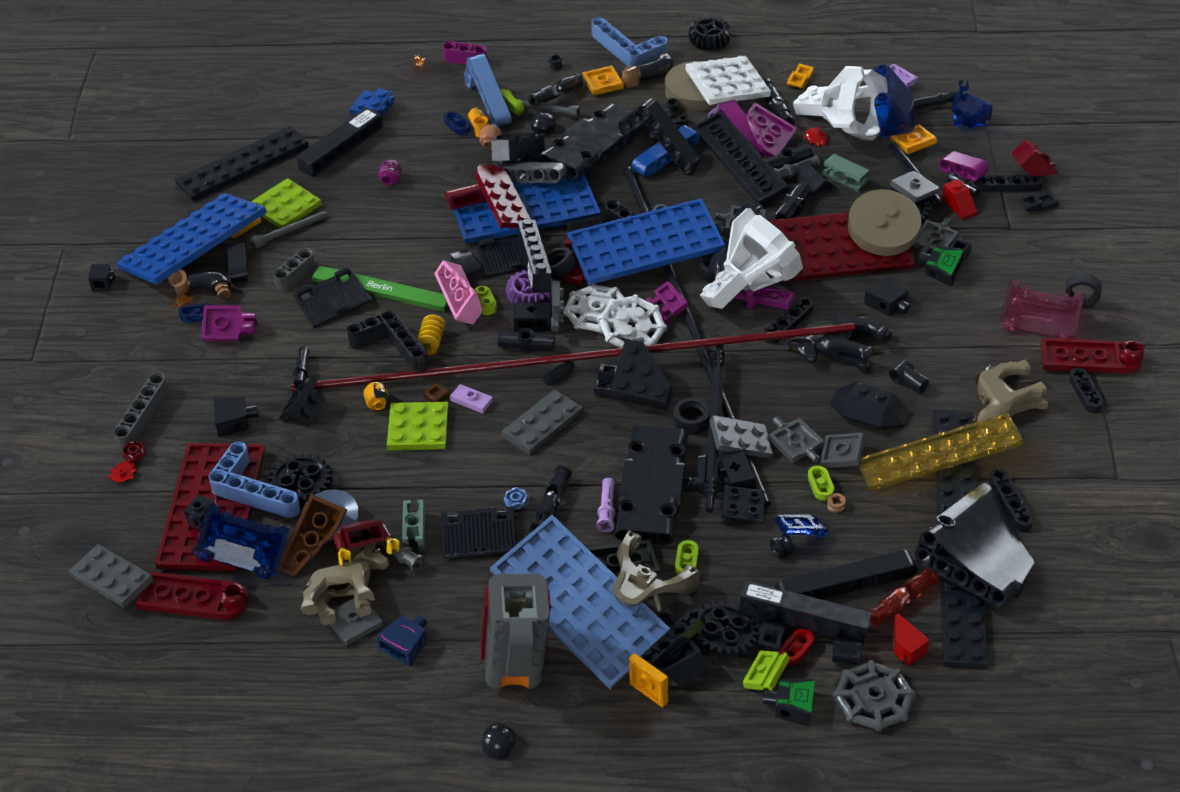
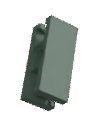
[823,154,869,192]
[402,500,425,552]

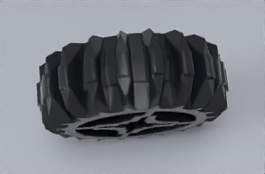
[688,17,731,51]

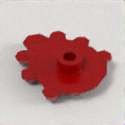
[804,127,829,147]
[108,460,137,483]

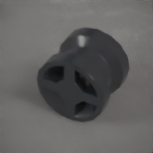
[769,533,794,558]

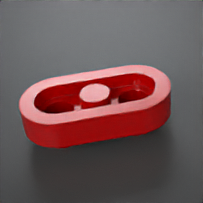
[780,629,814,665]

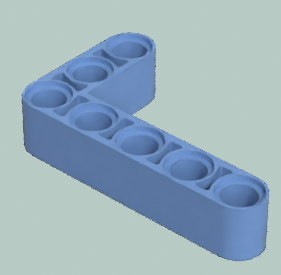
[591,17,668,67]
[464,54,512,128]
[209,442,300,518]

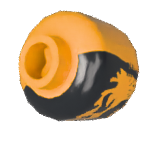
[363,382,390,410]

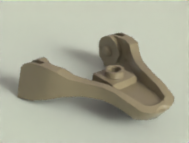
[612,530,700,606]

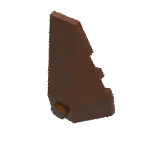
[276,494,347,577]

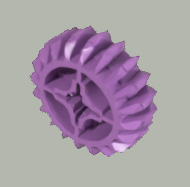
[506,270,553,305]

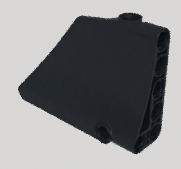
[914,483,1034,606]

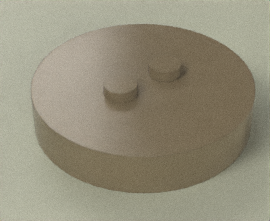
[665,61,717,111]
[848,190,921,256]

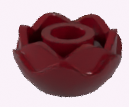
[122,441,146,463]

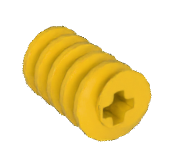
[417,315,446,355]

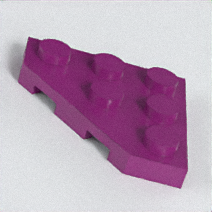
[746,103,797,158]

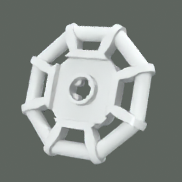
[563,284,631,334]
[598,294,667,348]

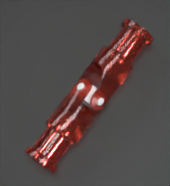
[867,568,939,626]

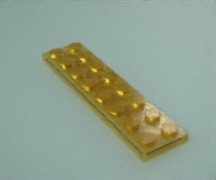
[858,413,1023,492]

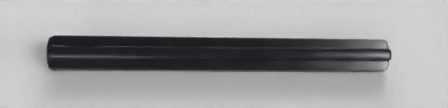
[889,143,944,209]

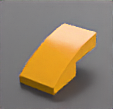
[787,63,814,89]

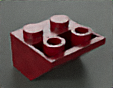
[1011,139,1058,177]

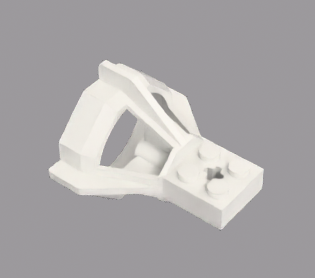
[793,66,893,140]
[700,208,803,309]

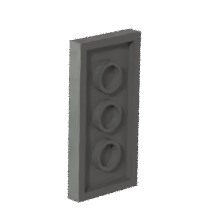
[501,389,583,455]
[68,544,154,608]

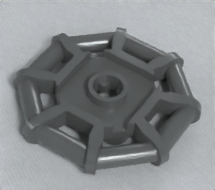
[833,660,916,732]

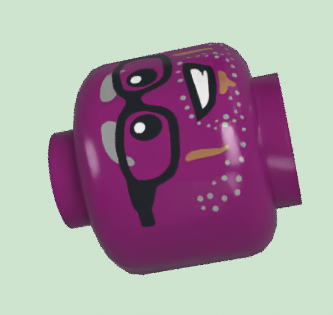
[378,160,402,185]

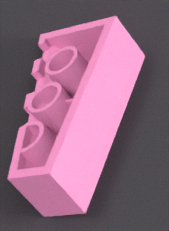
[434,260,482,324]

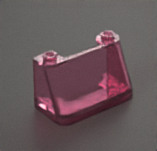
[1000,279,1084,339]

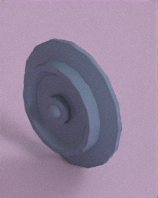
[301,489,358,540]

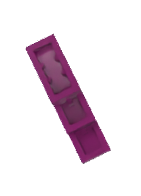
[719,100,762,154]

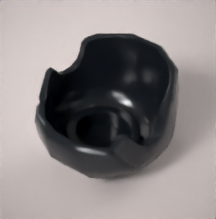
[531,112,556,135]
[481,723,516,758]

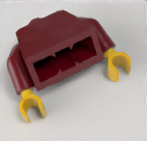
[334,520,400,566]

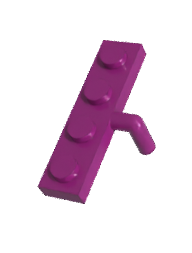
[734,287,795,310]

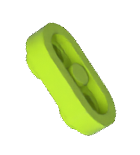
[500,89,525,116]
[474,286,497,315]
[808,466,834,501]
[675,540,698,575]

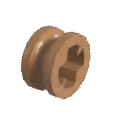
[827,493,846,513]

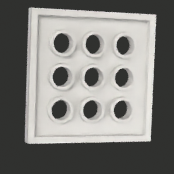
[685,56,771,105]

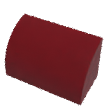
[444,183,484,210]

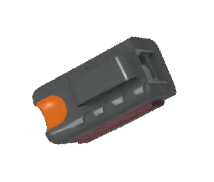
[480,574,551,690]

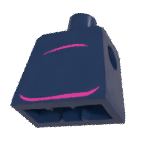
[376,615,428,667]

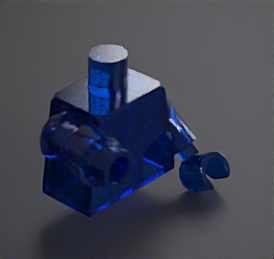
[952,79,993,129]

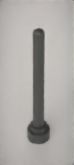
[521,100,581,119]
[250,211,328,250]

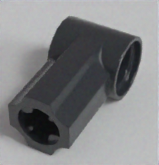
[889,360,929,393]

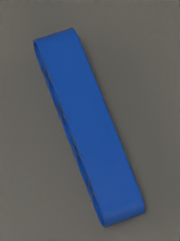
[631,125,700,177]

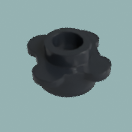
[548,54,565,69]

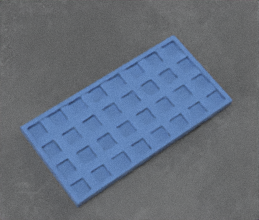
[490,515,670,689]

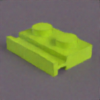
[742,651,790,691]

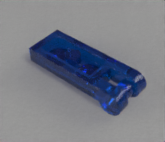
[774,514,828,538]

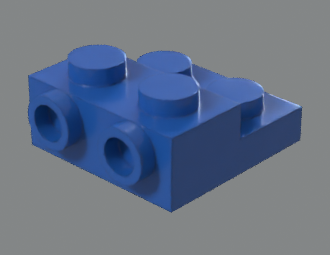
[350,88,395,117]

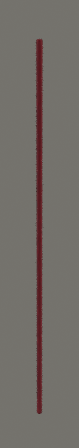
[291,323,855,392]

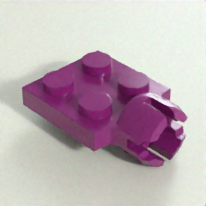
[201,305,257,342]

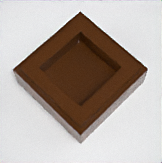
[423,383,450,402]

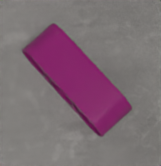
[442,41,488,65]
[939,151,989,181]

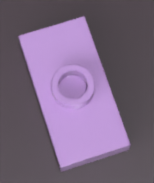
[882,64,918,89]
[450,384,493,413]

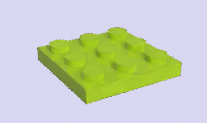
[251,178,322,229]
[387,402,449,450]

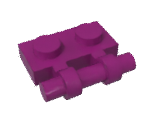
[645,281,689,324]

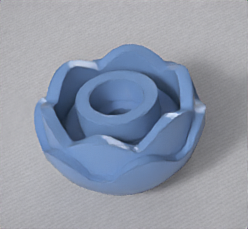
[504,487,529,510]

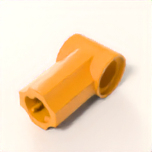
[468,108,489,138]

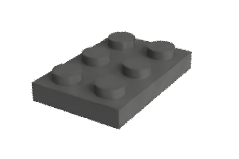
[710,415,773,459]

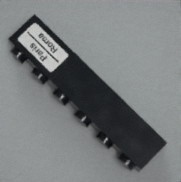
[296,107,383,177]
[517,219,552,293]
[738,581,871,645]

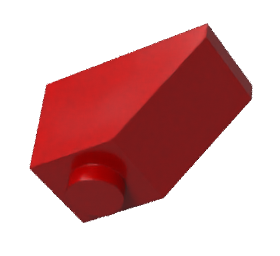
[942,179,977,220]
[894,613,929,666]

